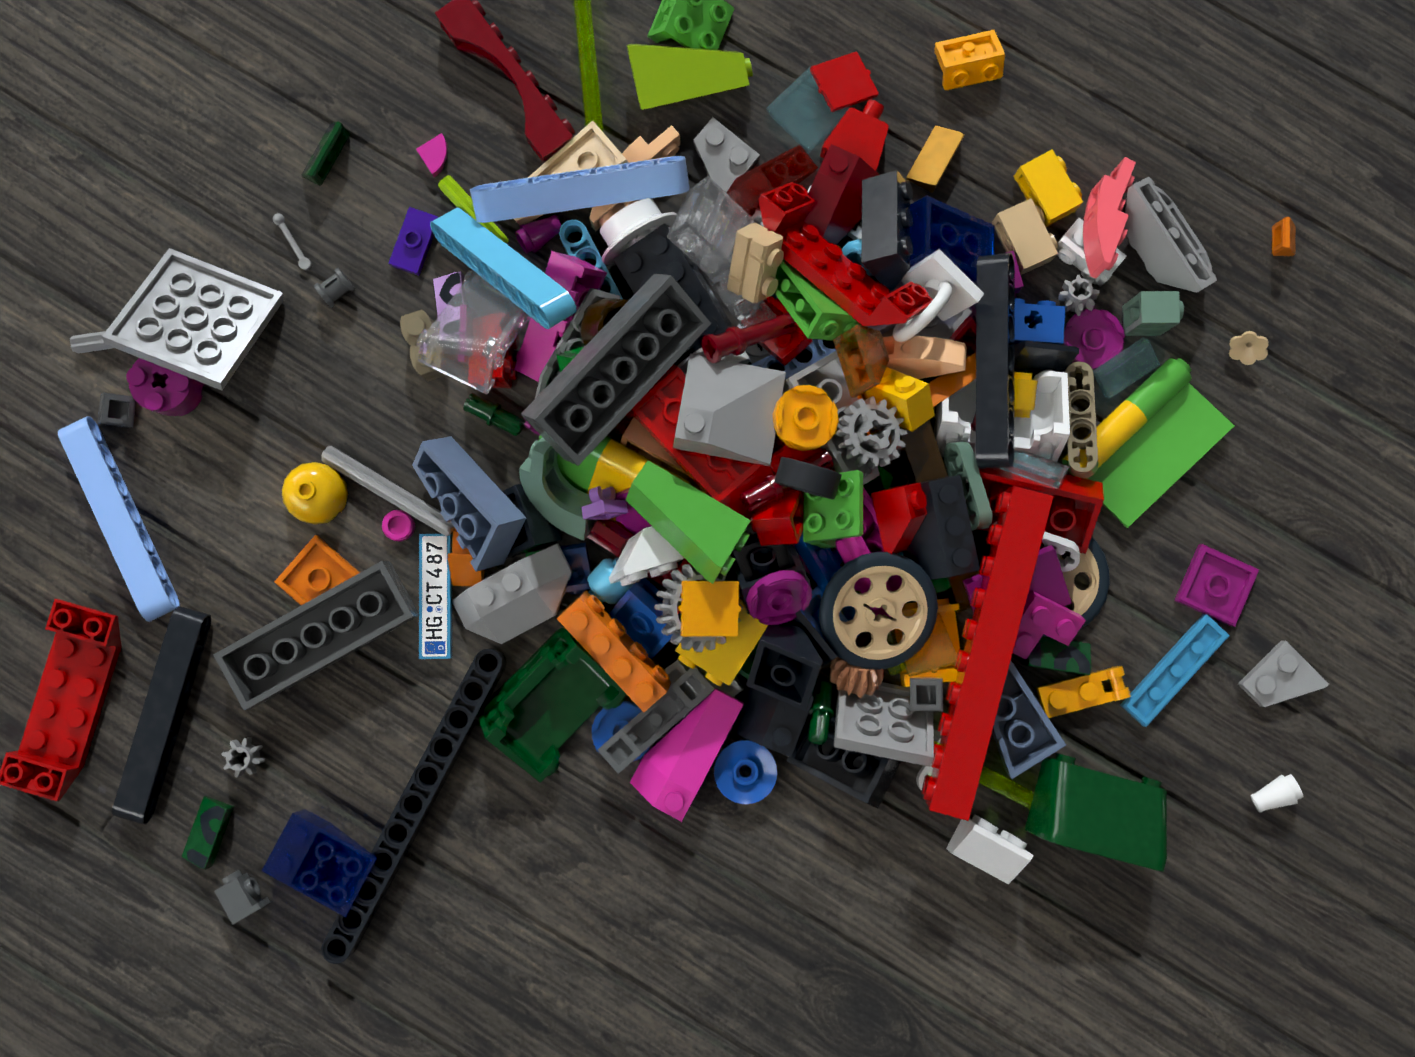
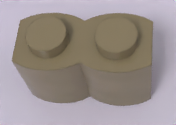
[400,310,449,381]

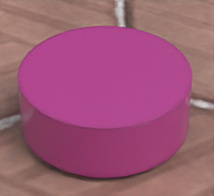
[382,510,415,541]

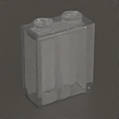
[667,176,752,279]

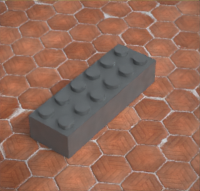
[521,274,711,466]
[213,561,419,711]

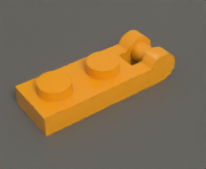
[1036,666,1131,718]

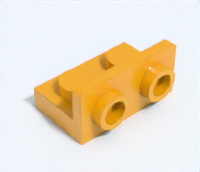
[935,30,1005,90]

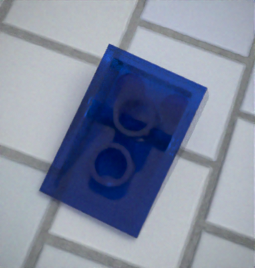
[910,196,995,282]

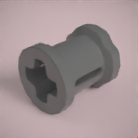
[313,267,356,308]

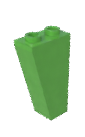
[775,259,866,342]
[626,460,751,584]

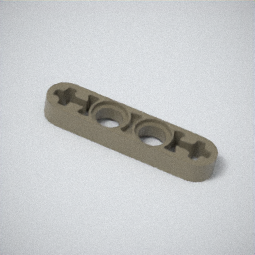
[1065,362,1098,478]

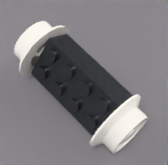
[600,198,750,374]

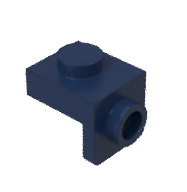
[560,542,592,594]

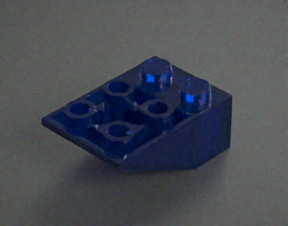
[262,809,377,917]

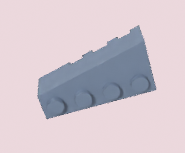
[412,436,526,572]
[992,661,1066,779]

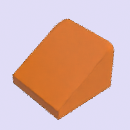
[1272,217,1296,256]

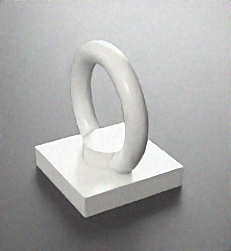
[893,249,984,342]

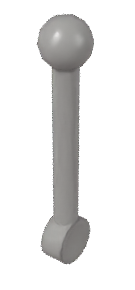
[273,213,312,270]

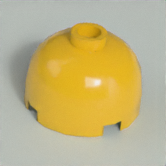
[282,462,348,525]

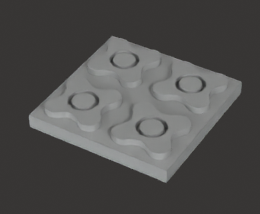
[102,248,284,390]

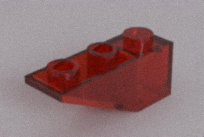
[722,144,818,222]

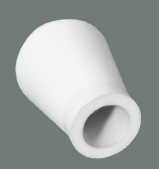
[1250,774,1304,812]

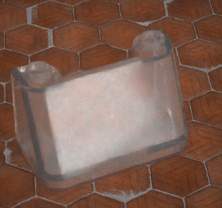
[417,269,531,394]

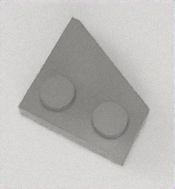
[693,117,760,203]
[1238,640,1329,707]

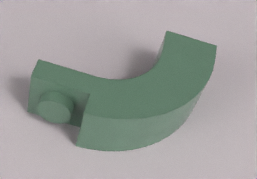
[519,437,597,541]

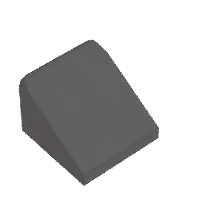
[97,392,136,428]

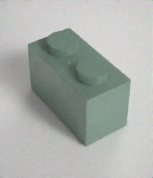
[1122,291,1184,336]

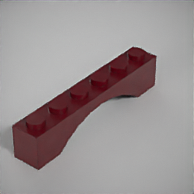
[435,0,576,164]

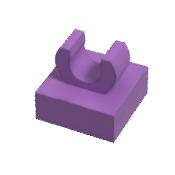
[581,486,628,520]

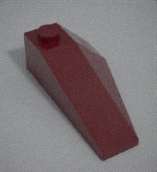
[804,144,880,245]

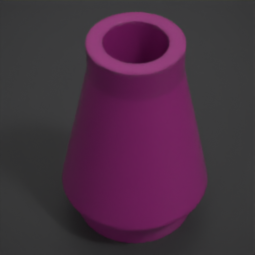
[515,215,562,254]

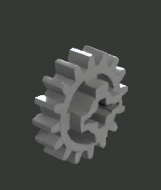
[836,397,907,469]

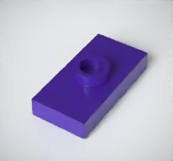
[388,207,439,276]

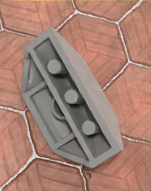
[1124,177,1217,293]
[452,544,573,644]

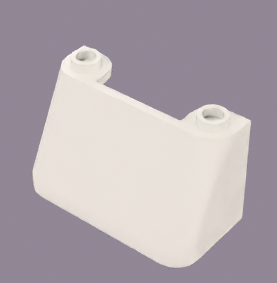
[934,370,1070,468]

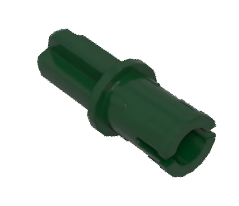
[463,393,525,436]
[808,681,834,745]

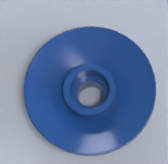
[714,740,777,804]

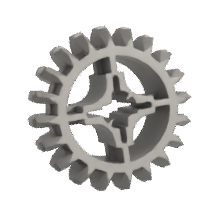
[654,564,743,652]

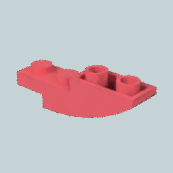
[1083,157,1136,279]

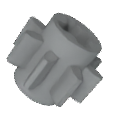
[1058,275,1100,316]
[221,737,265,778]

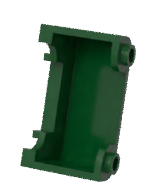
[479,627,626,783]
[1025,753,1167,872]

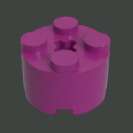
[126,358,204,417]

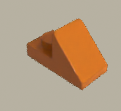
[448,529,484,587]

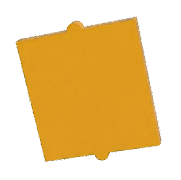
[678,581,742,637]

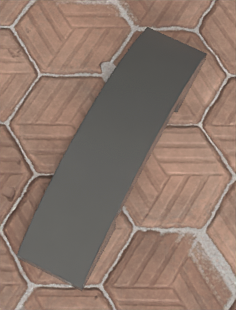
[598,667,715,774]

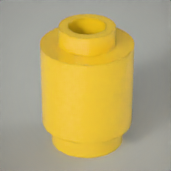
[1015,372,1038,418]

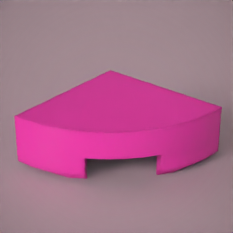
[416,133,448,177]

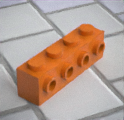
[557,590,671,712]

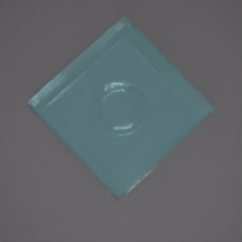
[766,66,850,154]

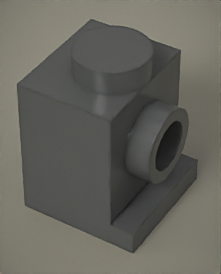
[214,869,270,925]

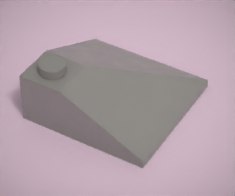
[673,354,786,466]

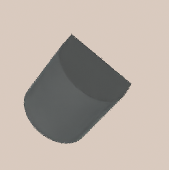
[910,677,943,711]

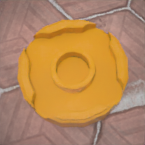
[772,385,839,451]

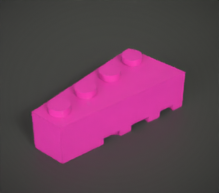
[514,251,607,382]

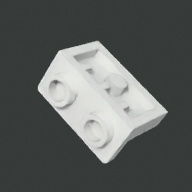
[1057,218,1126,287]

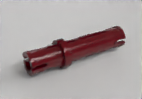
[740,449,834,512]

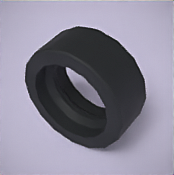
[774,457,842,500]

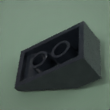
[787,714,901,809]

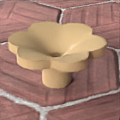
[1229,331,1269,365]

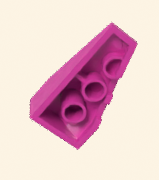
[630,688,744,822]

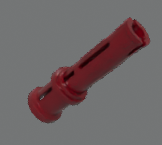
[702,313,796,363]

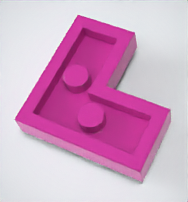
[1013,591,1086,659]

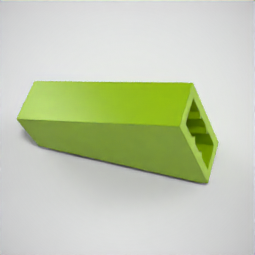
[626,44,753,110]

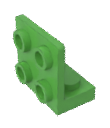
[647,0,734,50]
[803,470,863,549]

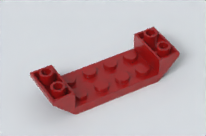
[758,182,933,326]
[626,364,775,527]
[0,599,122,801]

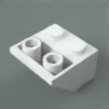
[609,526,684,587]
[946,815,1033,884]

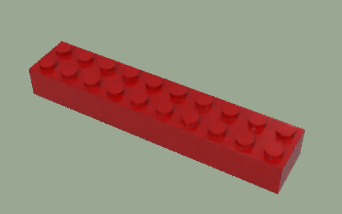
[921,486,1054,821]

